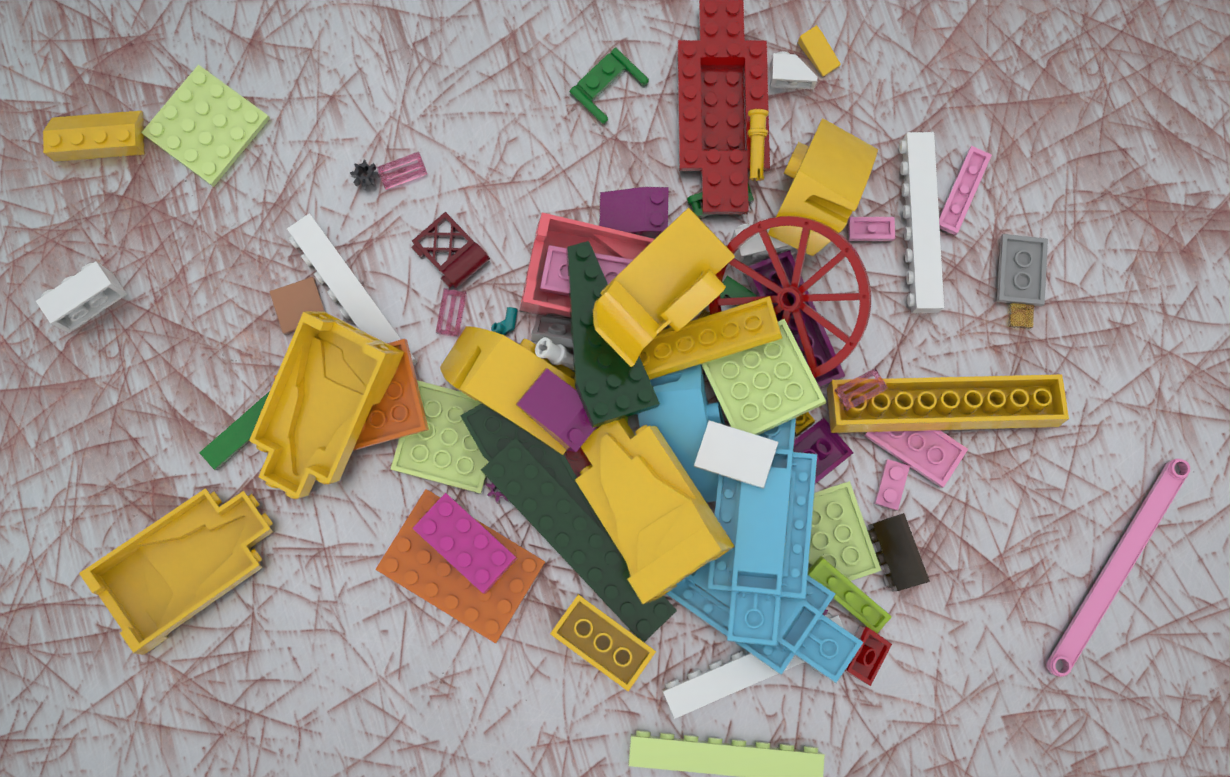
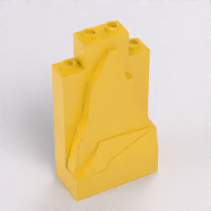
[249,311,404,499]
[575,418,735,604]
[79,488,273,655]

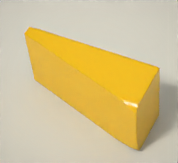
[797,25,841,77]

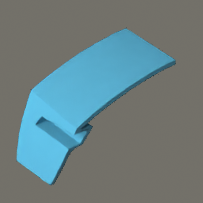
[637,364,725,502]

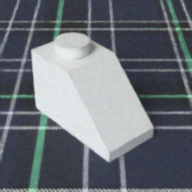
[770,51,817,89]

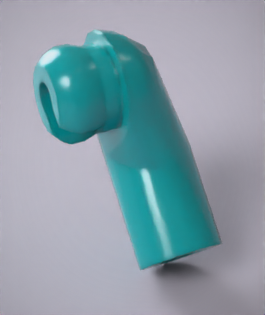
[491,307,518,336]

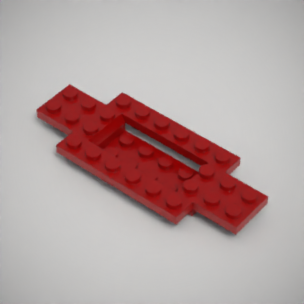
[677,0,770,214]

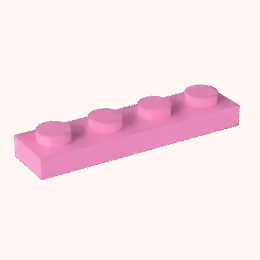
[939,146,992,236]

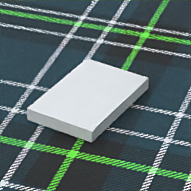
[694,420,778,489]

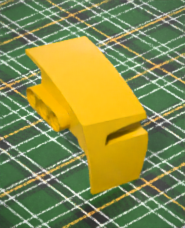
[768,118,878,256]
[593,207,735,367]
[440,326,577,455]

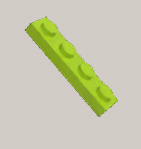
[808,556,892,633]

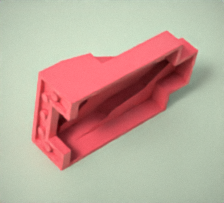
[519,212,654,317]

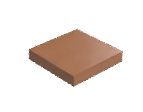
[269,277,326,335]

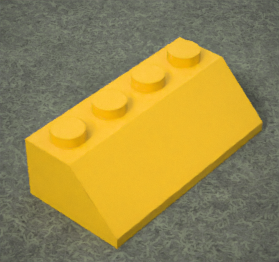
[43,110,145,162]

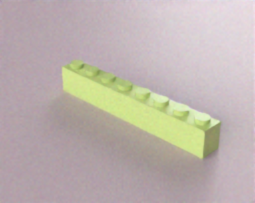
[628,730,825,777]

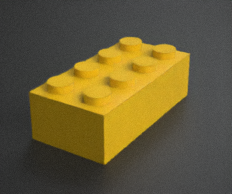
[550,594,656,691]

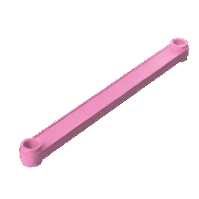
[1047,459,1190,677]

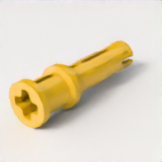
[748,109,769,181]

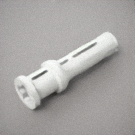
[535,337,575,371]

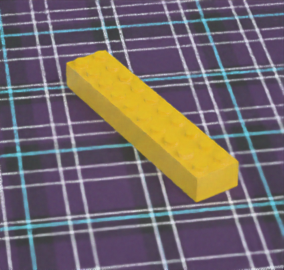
[827,374,1069,433]

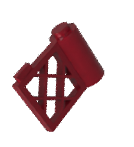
[411,211,490,289]

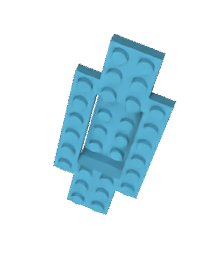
[707,418,817,646]
[666,514,863,683]

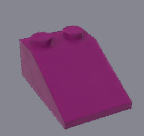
[599,187,669,238]
[516,368,596,452]
[790,418,854,484]

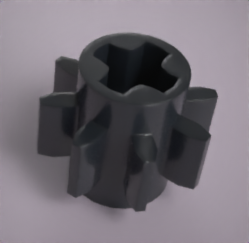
[350,160,380,190]

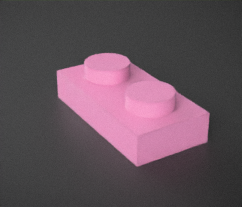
[848,217,895,241]
[874,459,910,511]

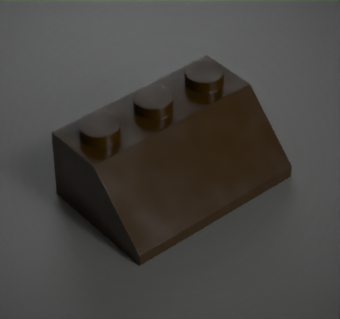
[867,513,930,592]

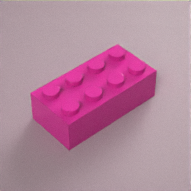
[413,493,517,594]

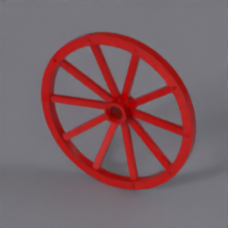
[709,216,871,378]

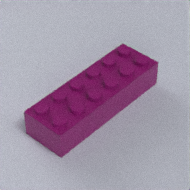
[745,250,845,389]

